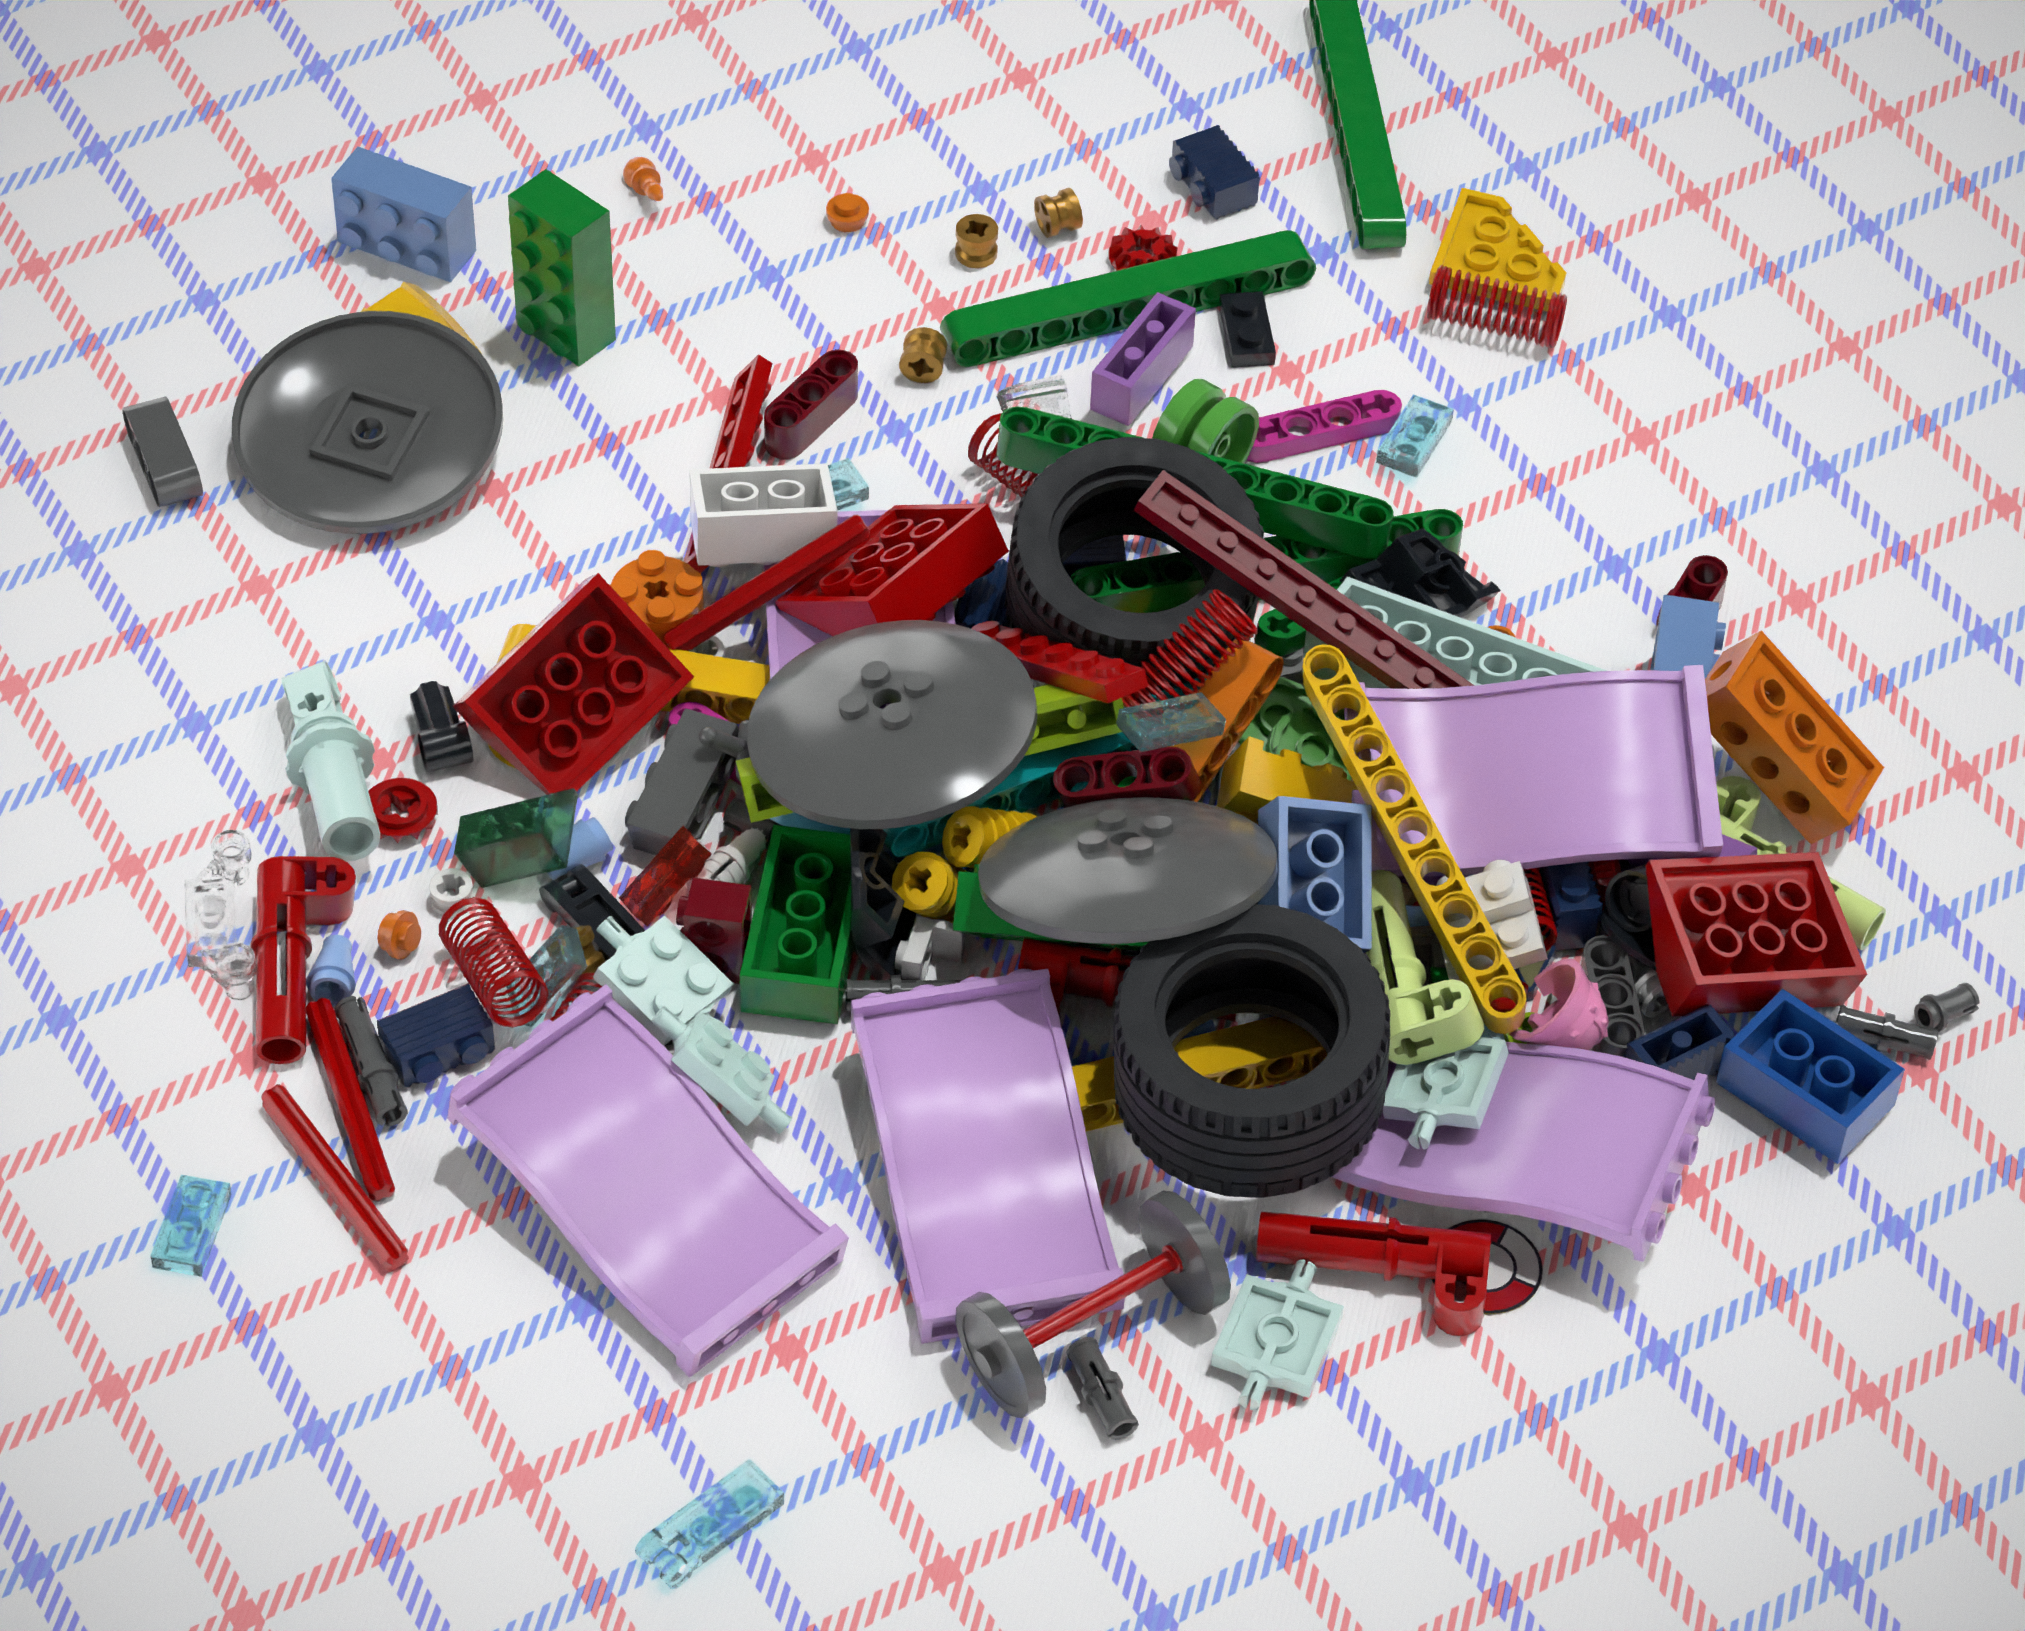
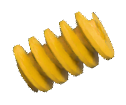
[942,806,1037,869]
[892,852,968,923]

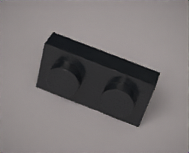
[1219,291,1276,368]

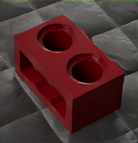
[676,877,752,984]

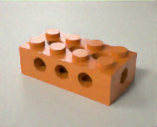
[1705,630,1885,845]

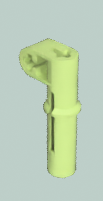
[1716,776,1886,950]
[1365,870,1484,1065]

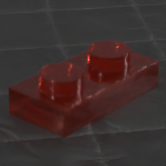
[619,825,712,927]

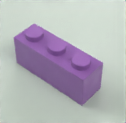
[1090,292,1196,426]

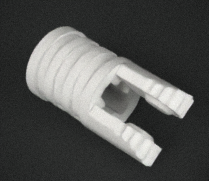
[686,828,767,891]

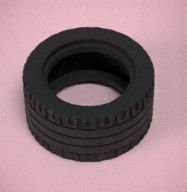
[1005,437,1265,695]
[1114,904,1390,1198]

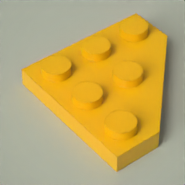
[1429,188,1567,312]

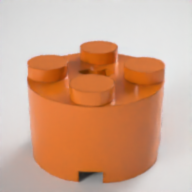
[610,550,704,648]

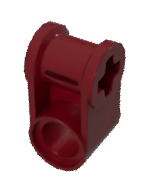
[1656,555,1728,627]

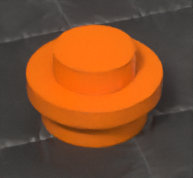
[826,193,869,232]
[377,910,422,960]

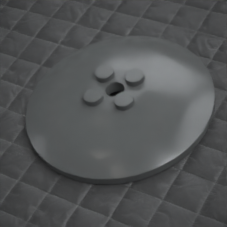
[232,311,504,534]
[747,620,1037,829]
[978,797,1278,944]

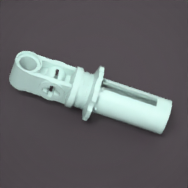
[281,660,380,861]

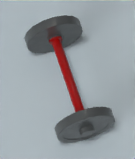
[955,1190,1231,1419]

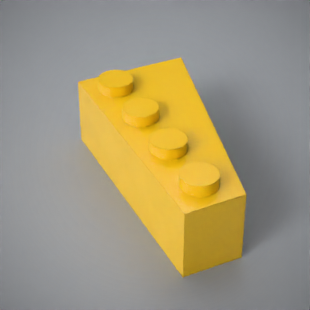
[1217,736,1358,825]

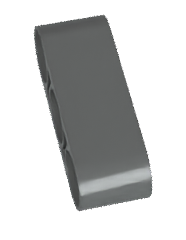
[122,396,203,507]
[1581,935,1644,1057]

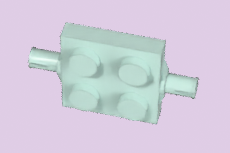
[593,916,734,1046]
[651,1006,793,1134]
[1383,1037,1509,1150]
[1211,1260,1344,1410]

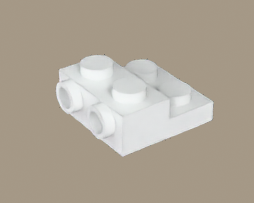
[1436,860,1548,981]

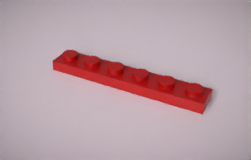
[684,354,773,574]
[971,621,1148,703]

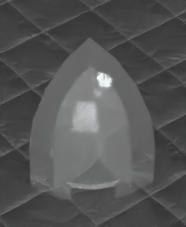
[996,375,1072,419]

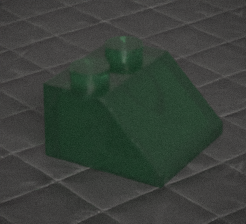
[454,788,578,888]

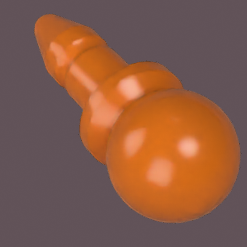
[623,157,663,201]

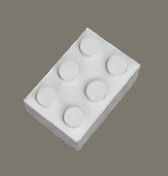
[689,463,838,567]

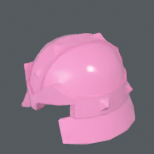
[1509,959,1609,1050]

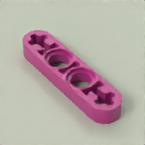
[1247,390,1402,463]

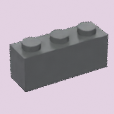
[625,708,738,865]

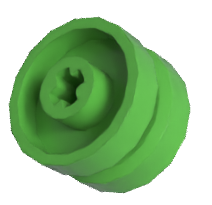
[1152,379,1259,463]

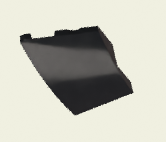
[1339,528,1501,618]
[850,828,916,980]

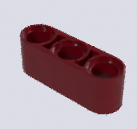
[764,349,858,460]
[1053,747,1201,807]

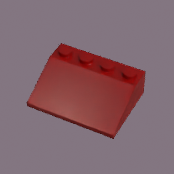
[775,503,1009,636]
[452,573,694,806]
[1646,852,1868,1017]

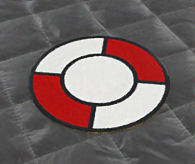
[1431,1219,1543,1314]

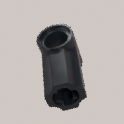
[409,681,474,772]

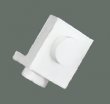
[895,916,964,980]

